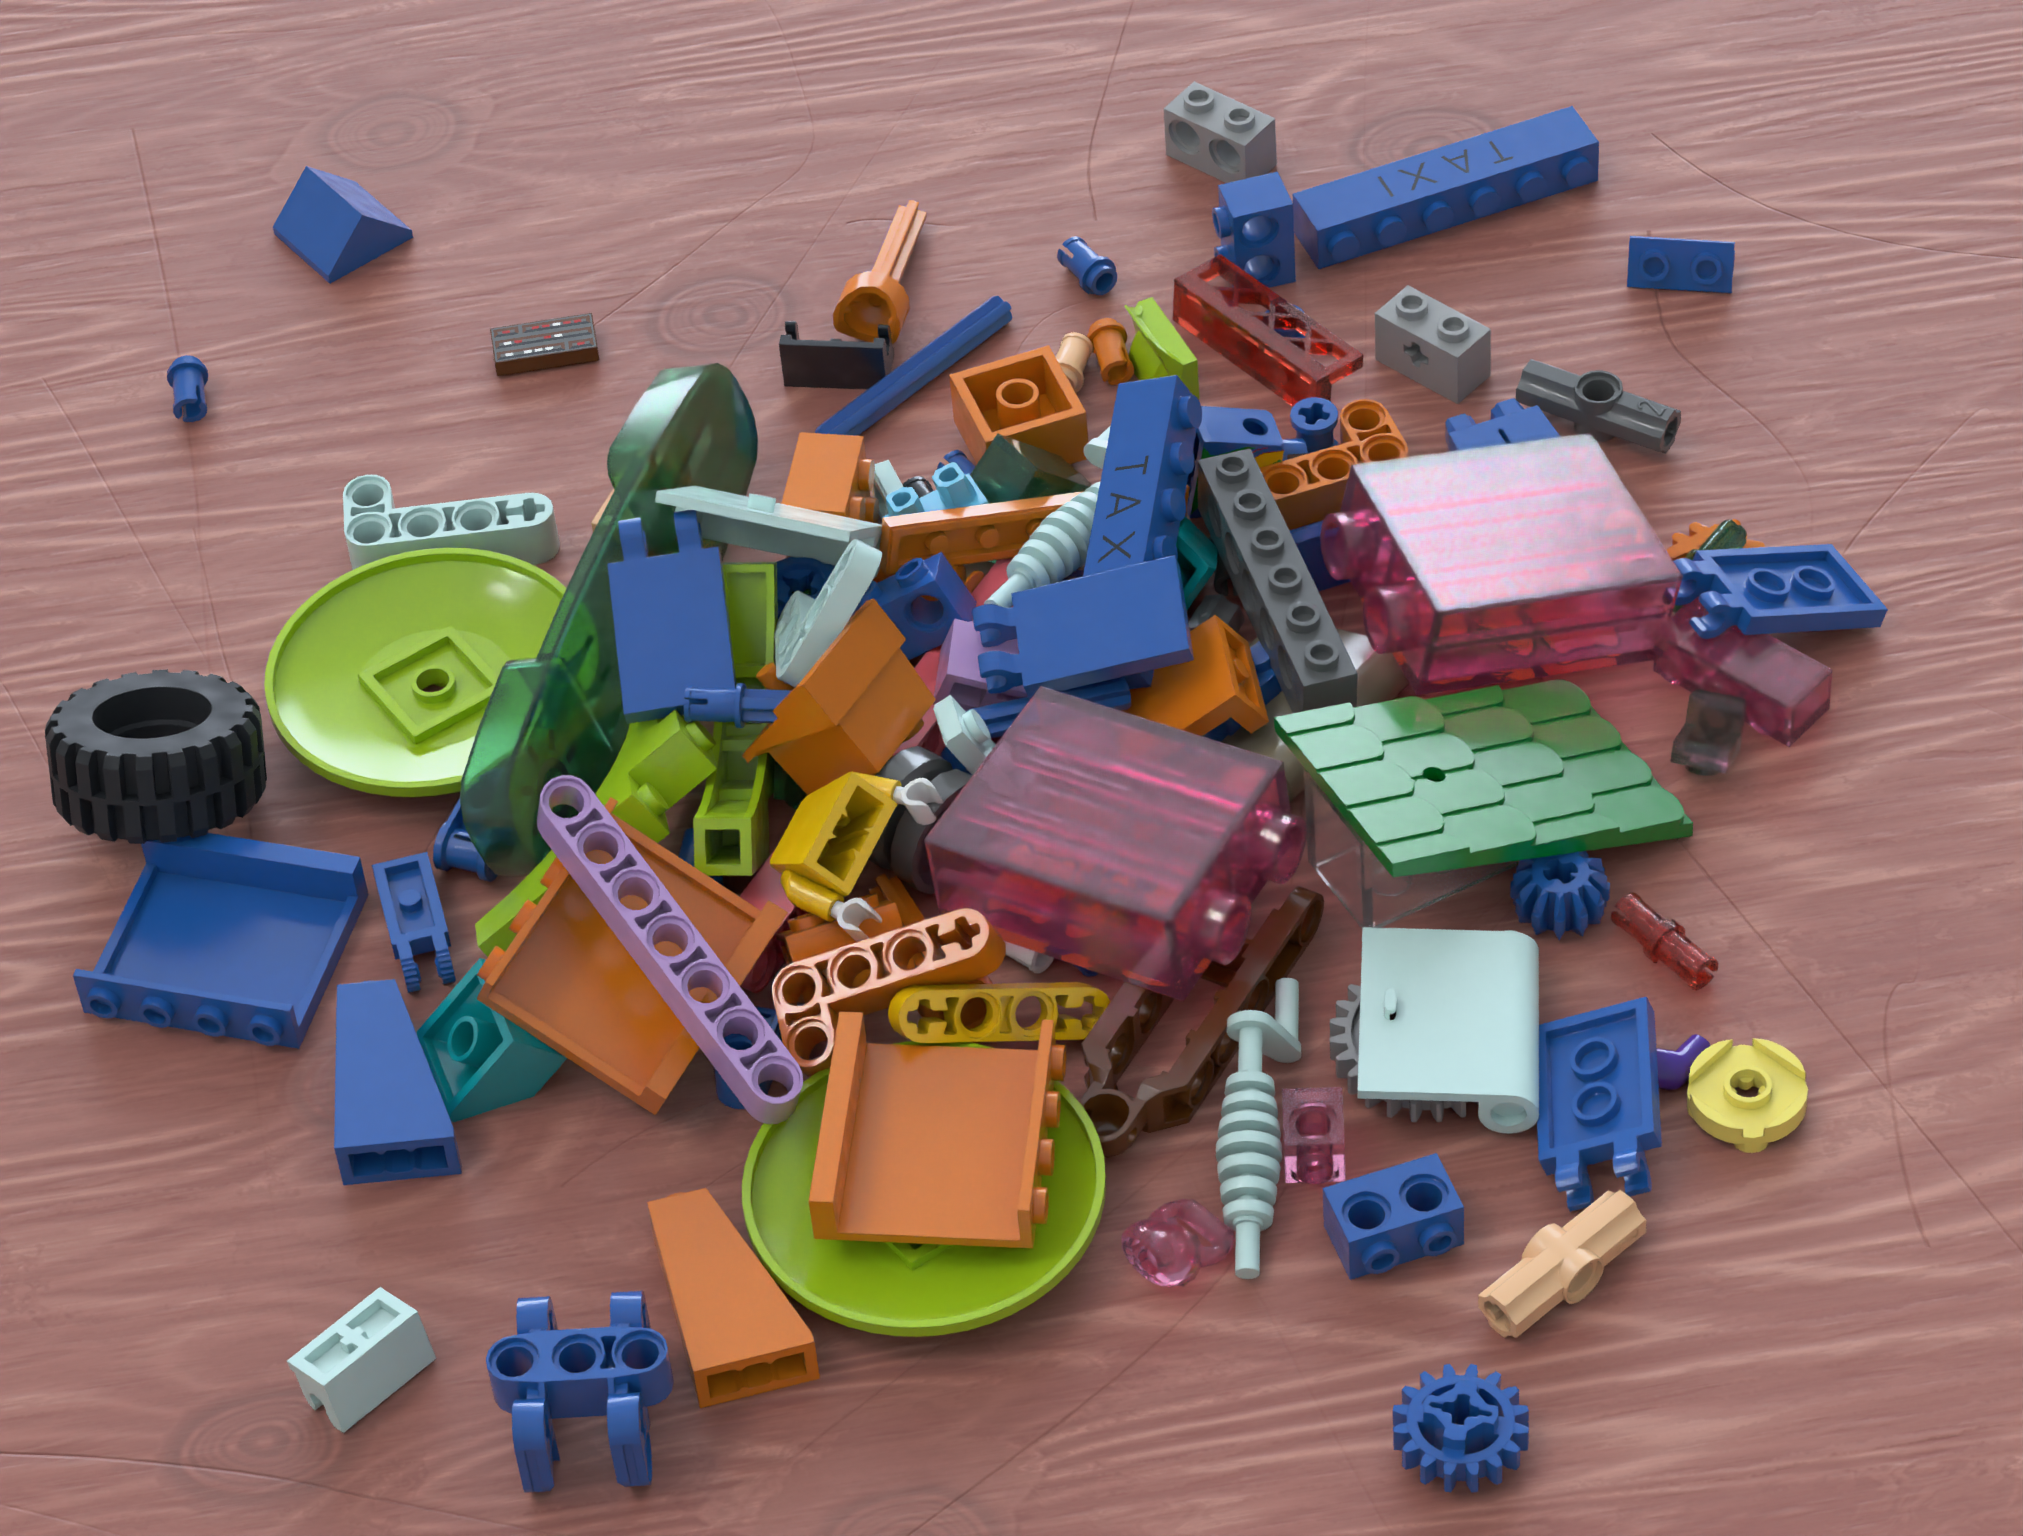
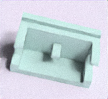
[287,1287,436,1433]

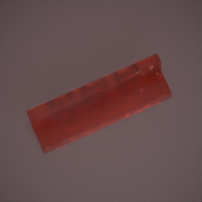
[1172,254,1364,406]

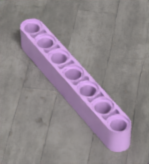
[537,775,803,1124]

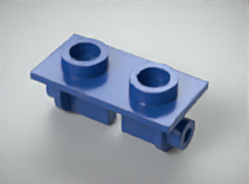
[1627,236,1735,293]

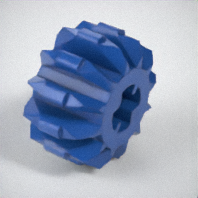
[1510,851,1610,940]

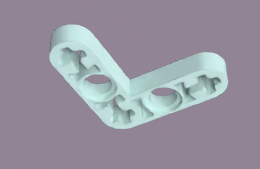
[775,539,882,687]

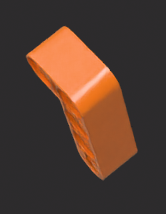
[1260,399,1409,530]
[772,908,1006,1078]

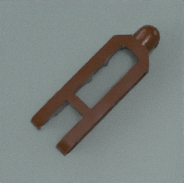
[1079,856,1324,1158]

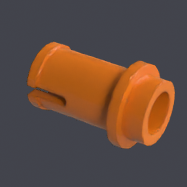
[1087,318,1135,385]

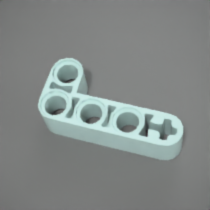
[343,475,560,570]

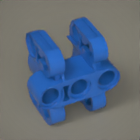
[486,1291,674,1493]

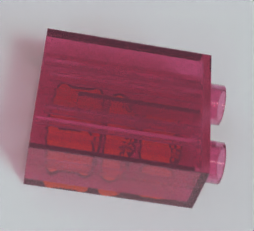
[1321,433,1683,696]
[924,686,1307,1001]

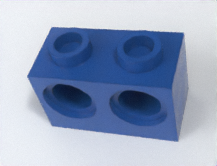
[1212,171,1296,296]
[852,552,977,660]
[1322,1153,1464,1280]

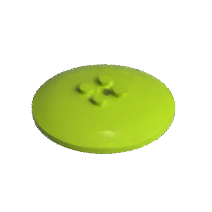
[264,548,596,797]
[742,1041,1106,1337]

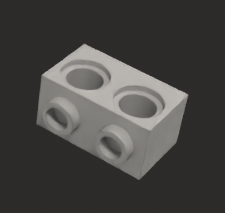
[1164,81,1277,183]

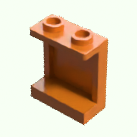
[1112,615,1269,790]

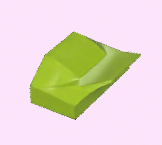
[1124,297,1200,399]

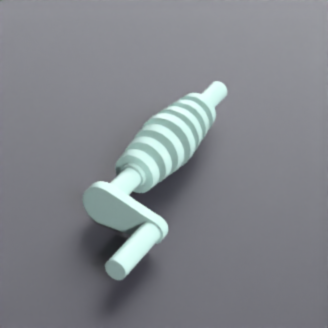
[984,426,1111,608]
[1216,978,1301,1279]

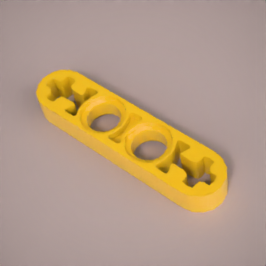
[888,982,1111,1043]

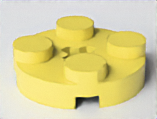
[1687,1038,1808,1153]

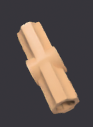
[1478,1190,1646,1338]

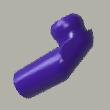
[1657,1034,1711,1090]

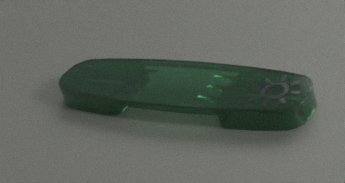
[460,363,758,877]

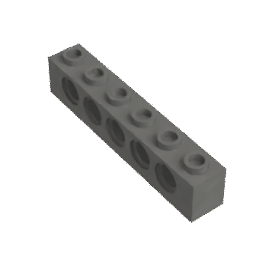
[1198,449,1358,713]

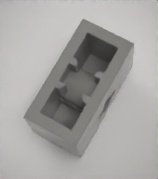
[1375,285,1491,404]

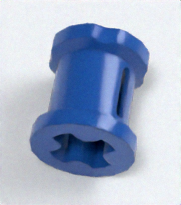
[1290,397,1339,454]

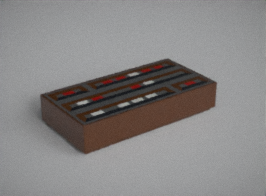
[490,313,600,376]

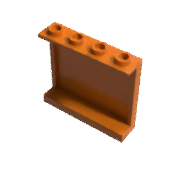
[477,797,788,1115]

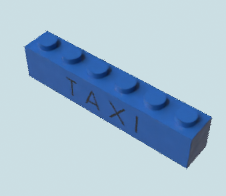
[1292,106,1599,270]
[1083,375,1202,689]

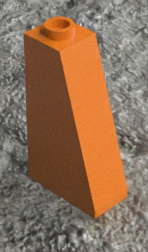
[647,1188,820,1408]

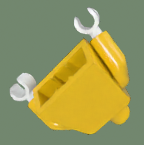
[770,771,944,942]

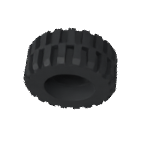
[45,669,267,844]

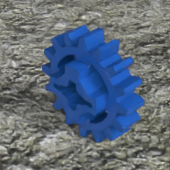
[1393,1364,1529,1493]

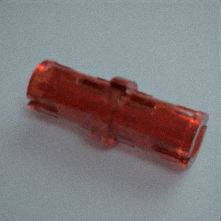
[1611,892,1719,990]

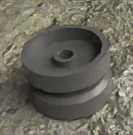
[868,746,995,895]

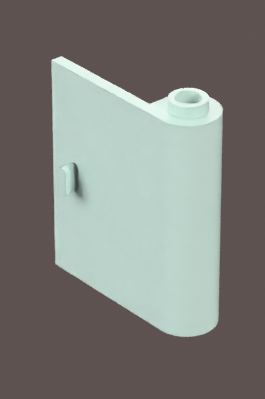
[655,486,882,579]
[1357,927,1539,1134]

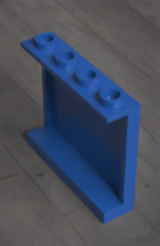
[73,833,369,1049]

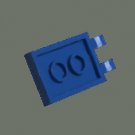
[607,510,737,724]
[1662,544,1888,639]
[972,555,1194,698]
[1537,996,1662,1212]

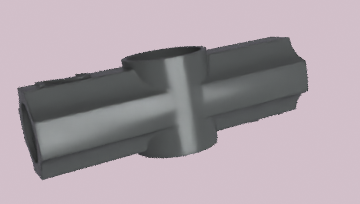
[1516,359,1681,454]

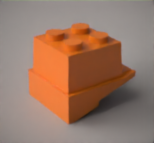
[742,598,936,795]

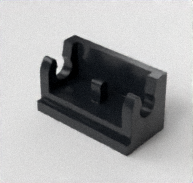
[779,321,894,390]

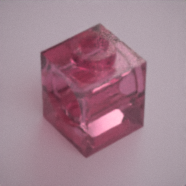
[1282,1087,1346,1184]

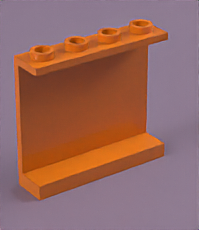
[808,1012,1067,1249]

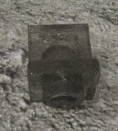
[1670,689,1747,776]

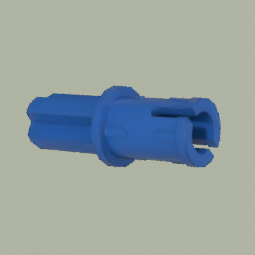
[684,683,792,728]

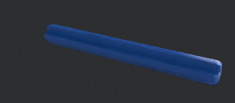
[815,296,1012,436]

